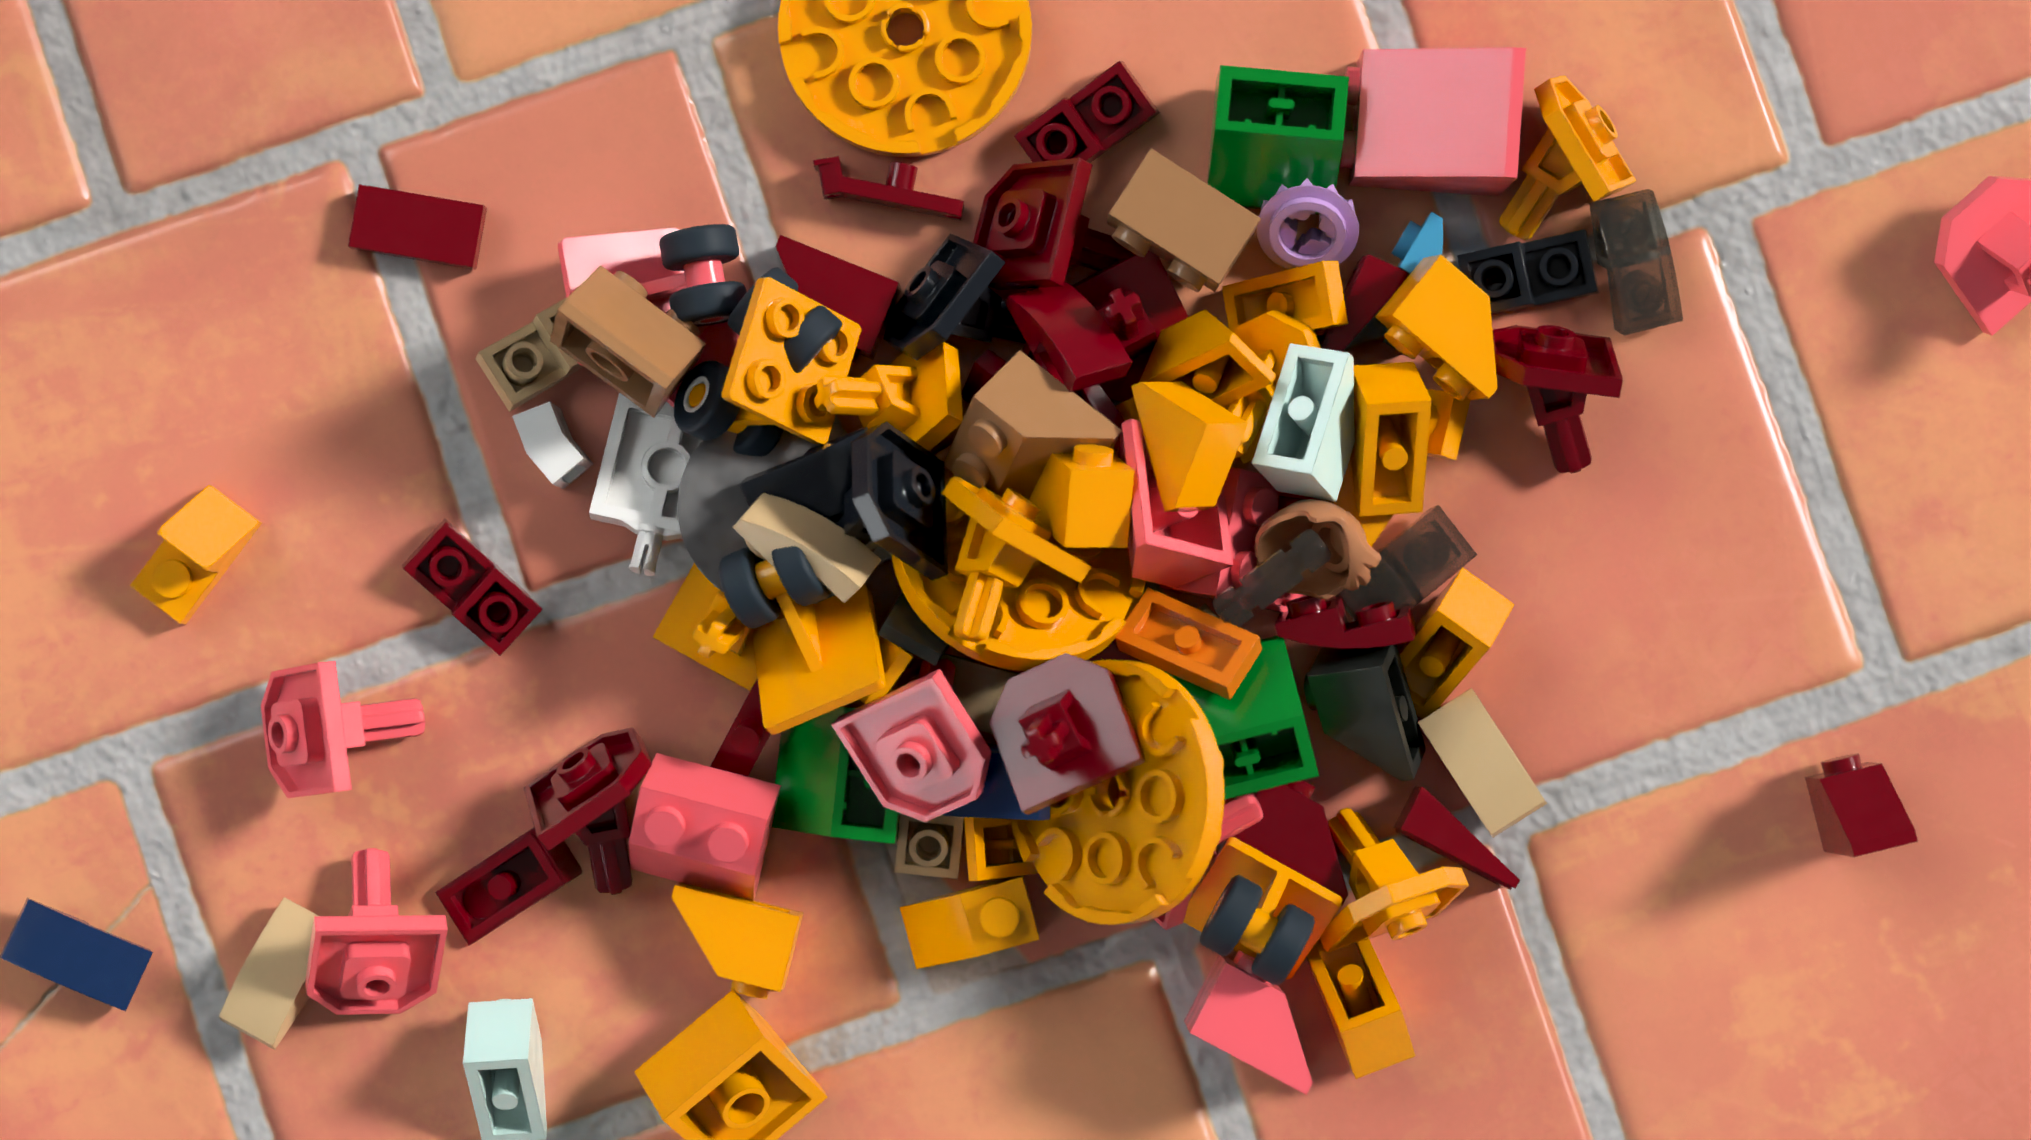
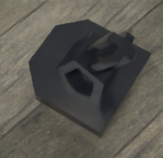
[883,234,1026,360]
[836,421,948,581]

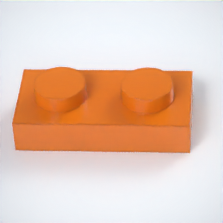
[1115,587,1262,700]

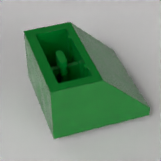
[1207,65,1349,215]
[1158,636,1319,800]
[772,706,900,844]

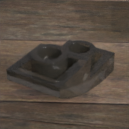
[1589,189,1683,335]
[1335,505,1477,620]

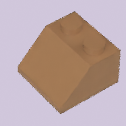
[1107,148,1261,292]
[550,265,706,418]
[944,350,1122,500]

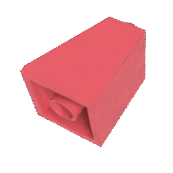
[1339,47,1526,197]

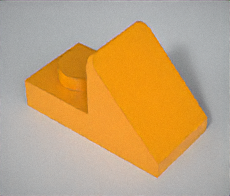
[1222,261,1348,337]
[130,485,262,624]

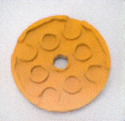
[778,0,1032,157]
[891,445,1146,671]
[1012,660,1224,925]

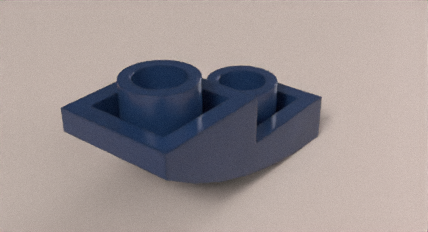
[0,898,153,1012]

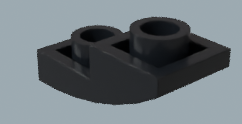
[1457,229,1600,315]
[739,426,868,518]

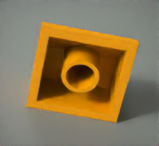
[634,989,828,1140]

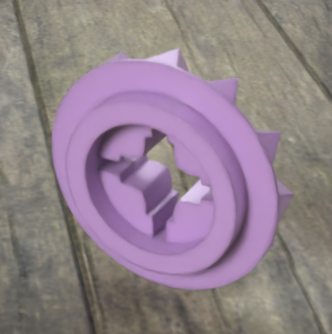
[1257,178,1359,269]

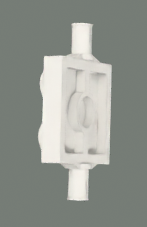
[589,393,703,576]

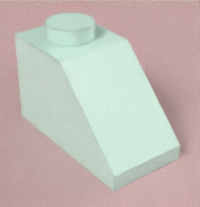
[1252,343,1355,502]
[463,998,547,1140]

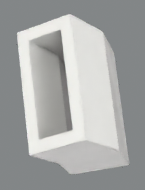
[512,401,593,489]

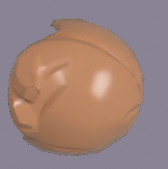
[1254,499,1382,599]

